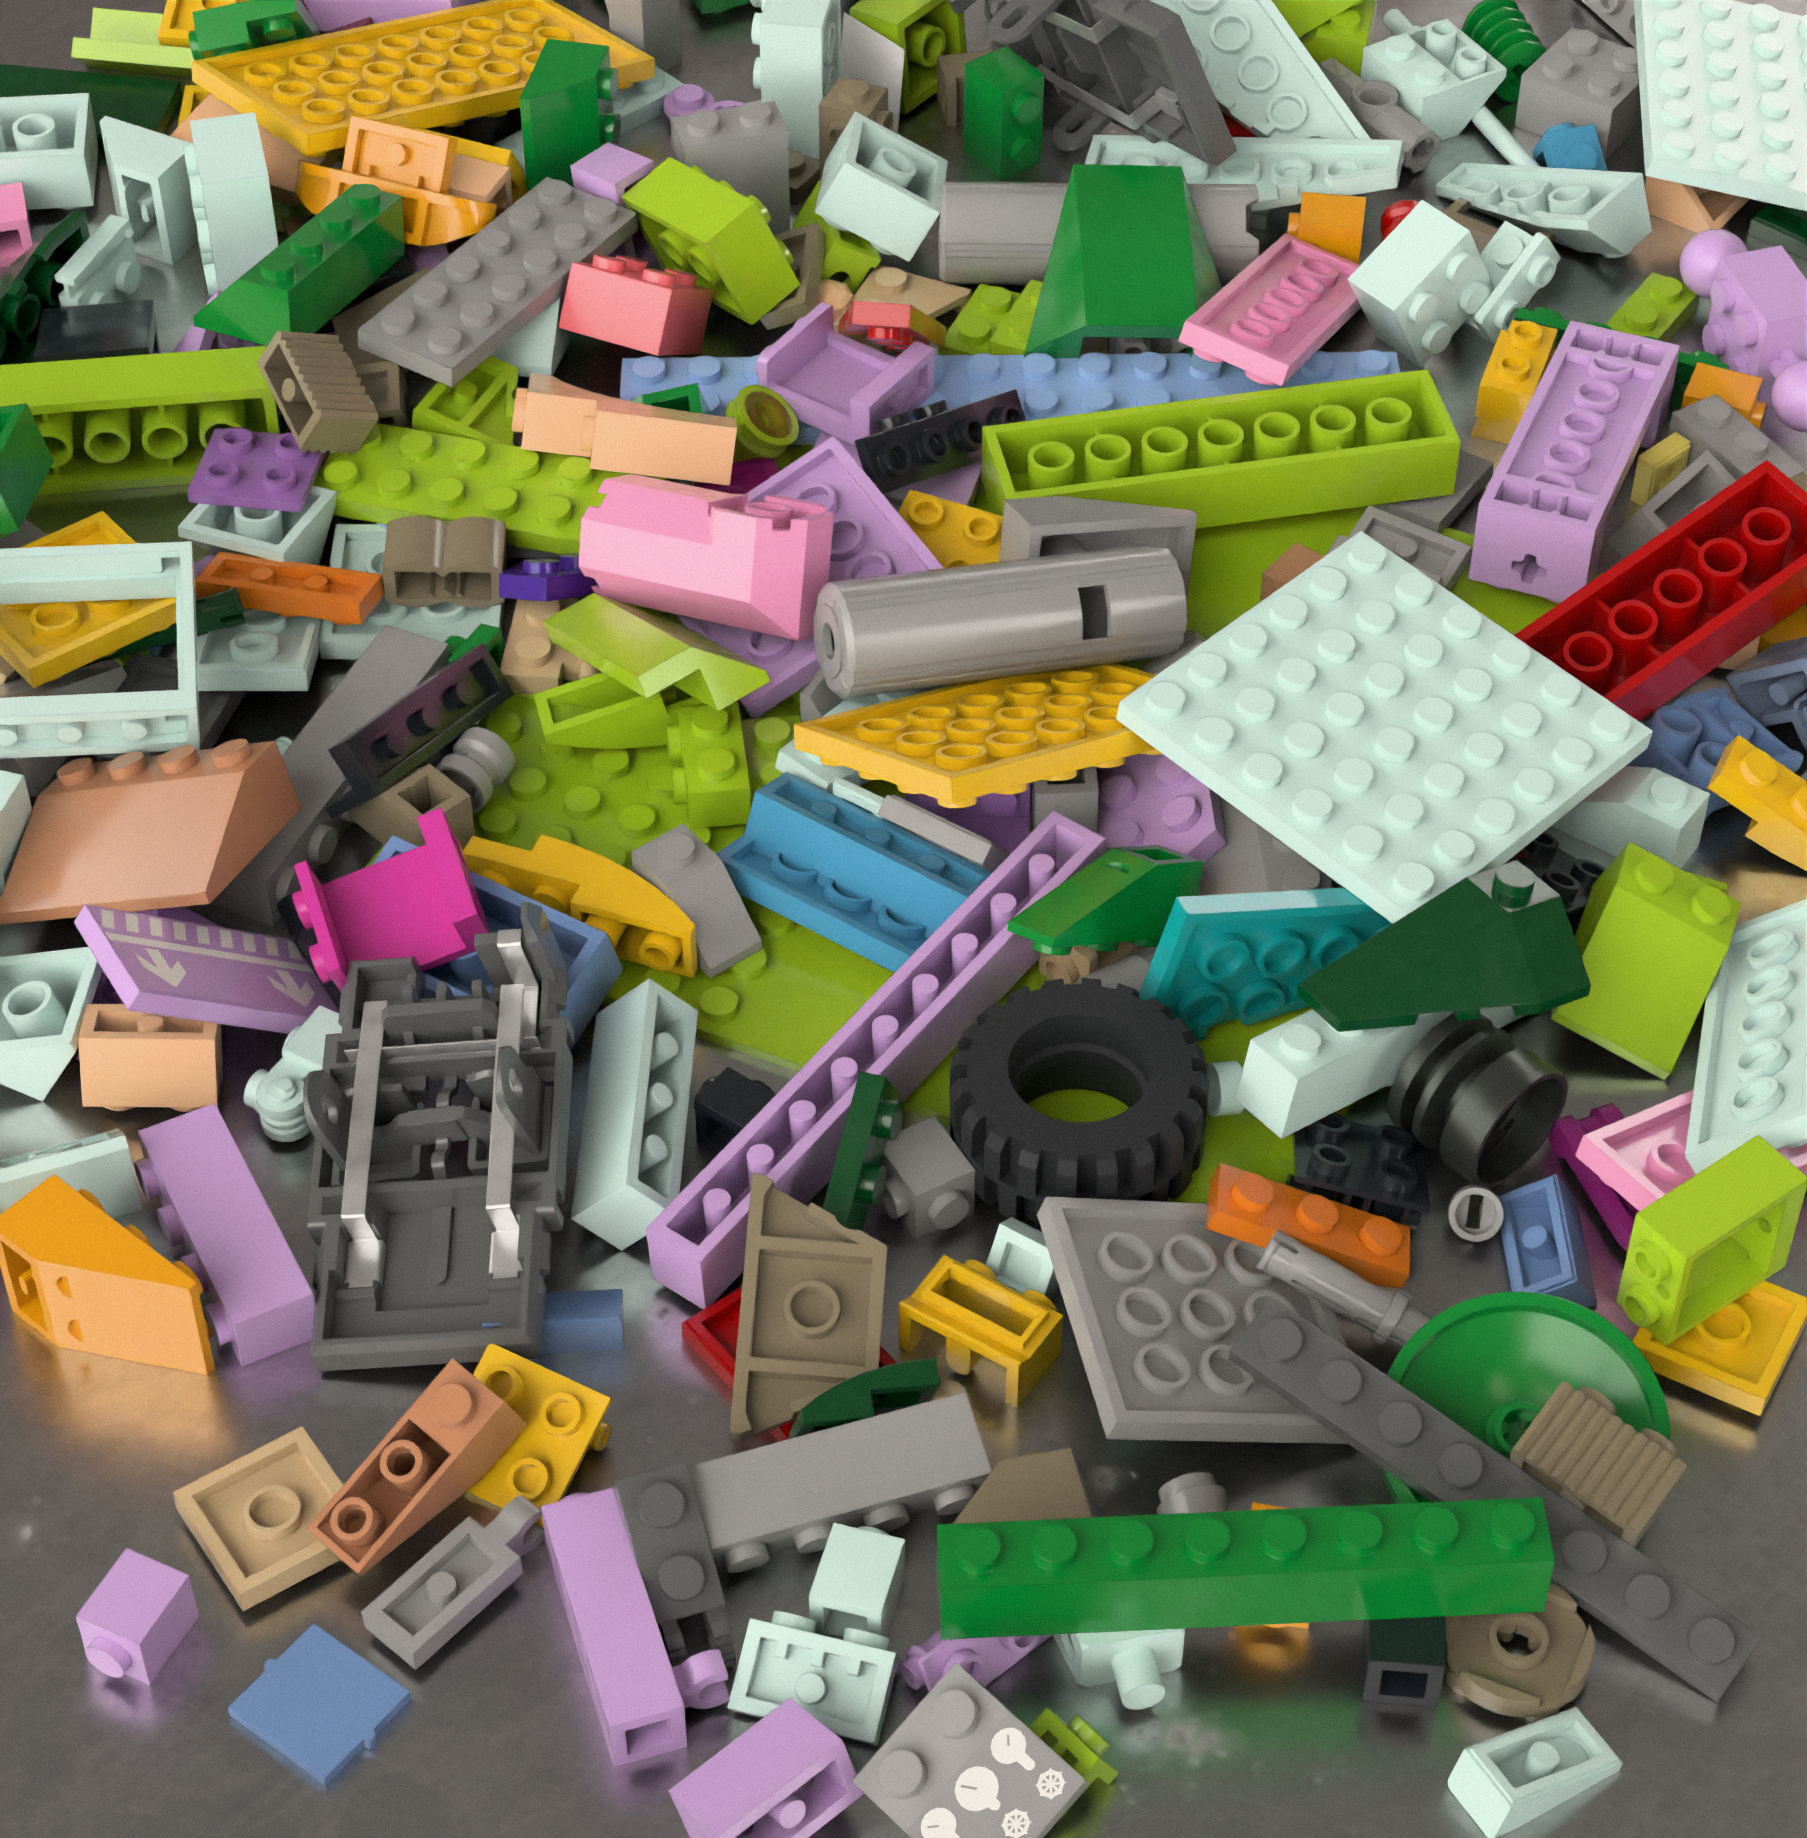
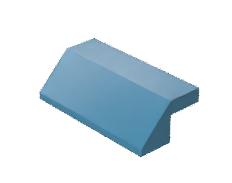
[715,772,991,973]

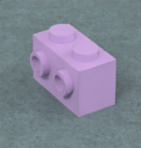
[668,1698,865,1838]

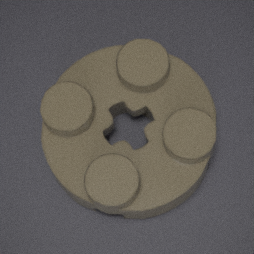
[1444,1582,1595,1722]

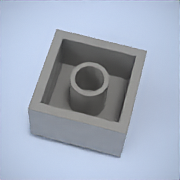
[1515,27,1642,160]

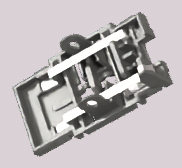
[948,0,1237,165]
[303,902,575,1372]

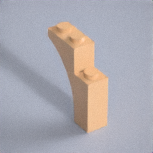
[512,373,737,486]

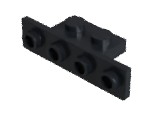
[854,389,1026,494]

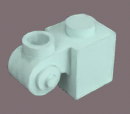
[244,1005,342,1142]

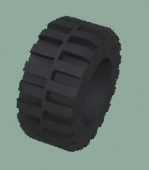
[950,978,1209,1231]

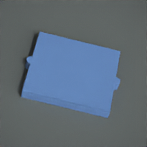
[228,1623,412,1786]

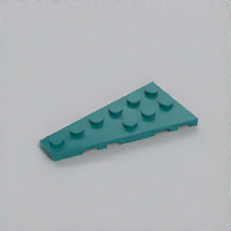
[1139,888,1393,1043]

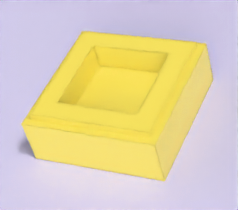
[1630,432,1691,507]

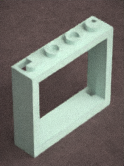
[0,541,200,759]

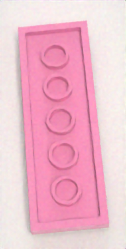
[1178,233,1361,386]

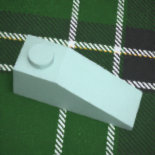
[1552,766,1710,869]

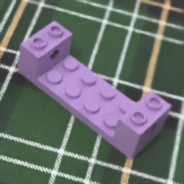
[1468,321,1681,603]

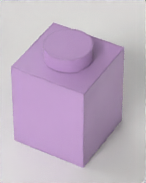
[76,1548,199,1685]

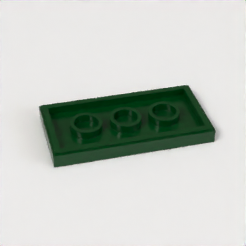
[0,64,182,150]

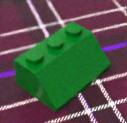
[519,39,621,192]

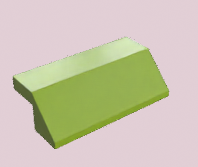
[71,7,195,77]
[543,593,770,711]

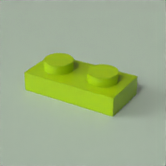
[1605,272,1700,342]

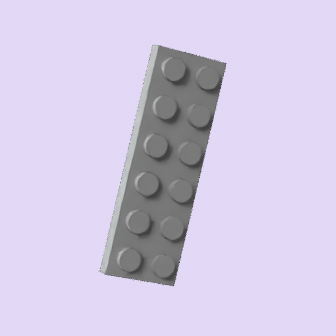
[358,177,638,387]

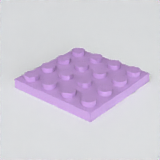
[674,435,943,719]

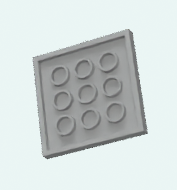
[1037,1196,1348,1444]

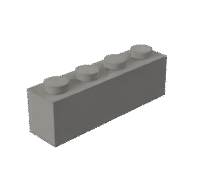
[688,1392,992,1573]

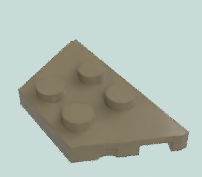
[729,1173,887,1442]

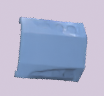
[1627,686,1804,819]

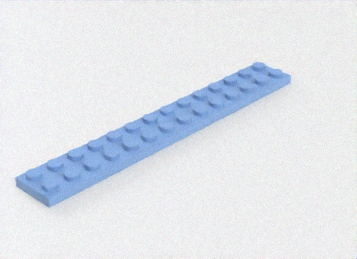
[620,350,1400,445]

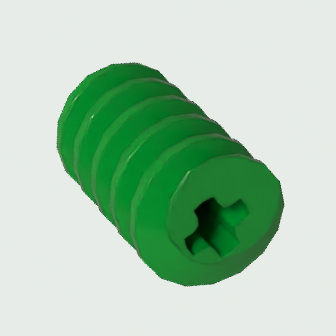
[1462,0,1547,102]

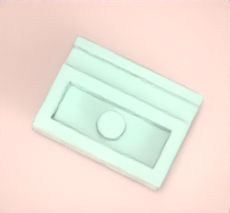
[55,214,141,307]

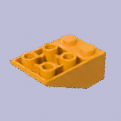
[0,1174,215,1375]

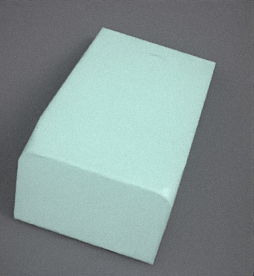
[1448,1707,1623,1838]

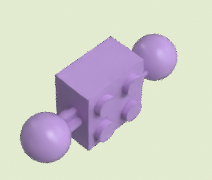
[1679,229,1807,432]

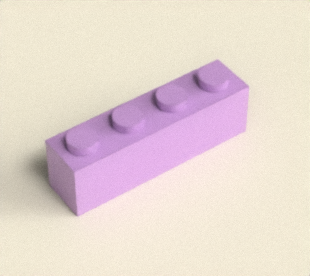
[134,1103,315,1367]

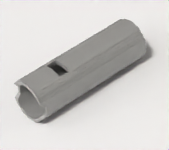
[937,181,1259,287]
[813,544,1187,699]

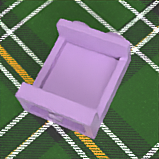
[756,302,935,446]

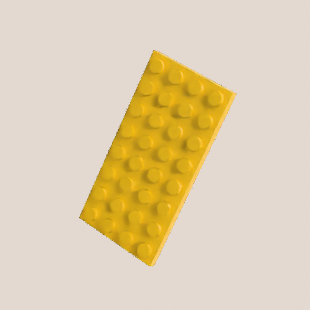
[192,0,655,157]

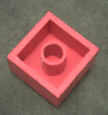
[558,254,714,356]

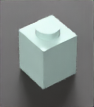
[809,1523,905,1640]

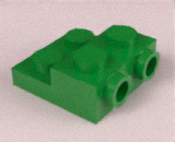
[188,0,320,60]

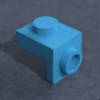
[1532,122,1608,171]

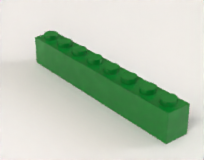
[936,1497,1555,1640]

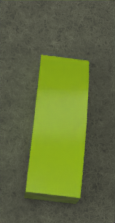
[533,672,707,749]

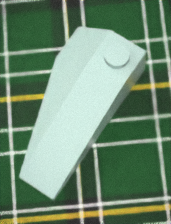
[1435,162,1652,258]

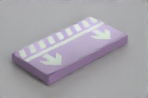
[74,904,339,1034]

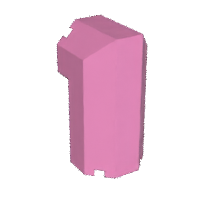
[579,474,834,641]

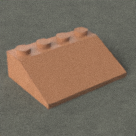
[0,739,302,925]

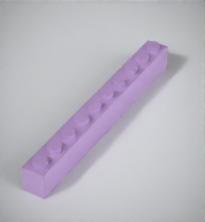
[646,811,1105,1309]

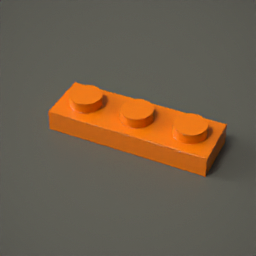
[195,551,385,625]
[1206,1163,1410,1288]

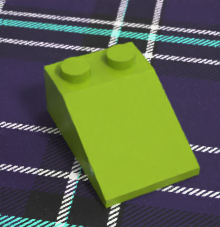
[1550,841,1742,1080]

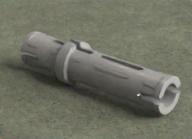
[1256,1228,1432,1348]

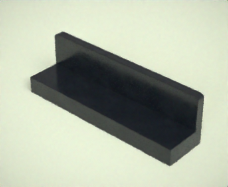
[325,643,515,819]

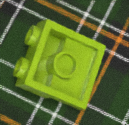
[938,279,1043,355]
[666,702,801,829]

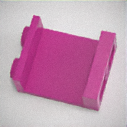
[292,808,490,992]

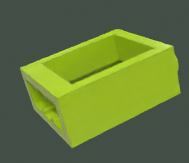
[1616,1135,1807,1347]

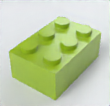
[621,157,801,325]

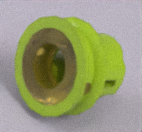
[725,385,799,463]

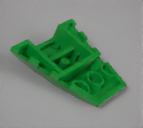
[1024,164,1222,359]

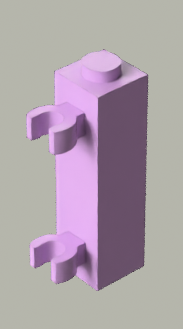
[541,1487,729,1767]

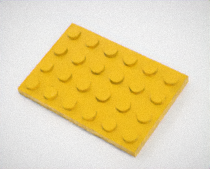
[794,663,1162,808]

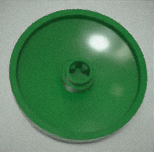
[1380,1291,1671,1504]

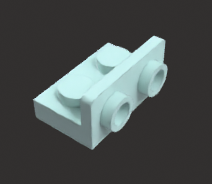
[1462,220,1561,345]
[727,1611,904,1746]

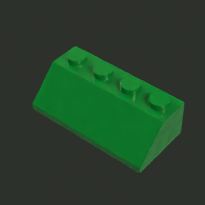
[193,184,405,346]

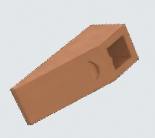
[306,1358,528,1576]

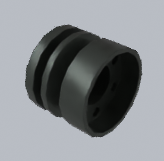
[1387,1013,1569,1189]

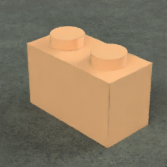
[78,1004,223,1112]

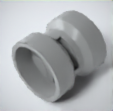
[435,727,515,813]

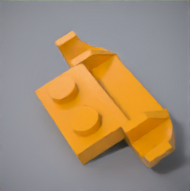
[295,116,497,247]

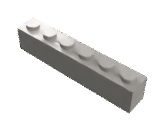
[209,624,450,926]

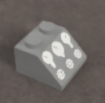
[852,1662,1090,1838]

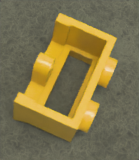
[1471,320,1558,444]
[899,1255,1063,1408]

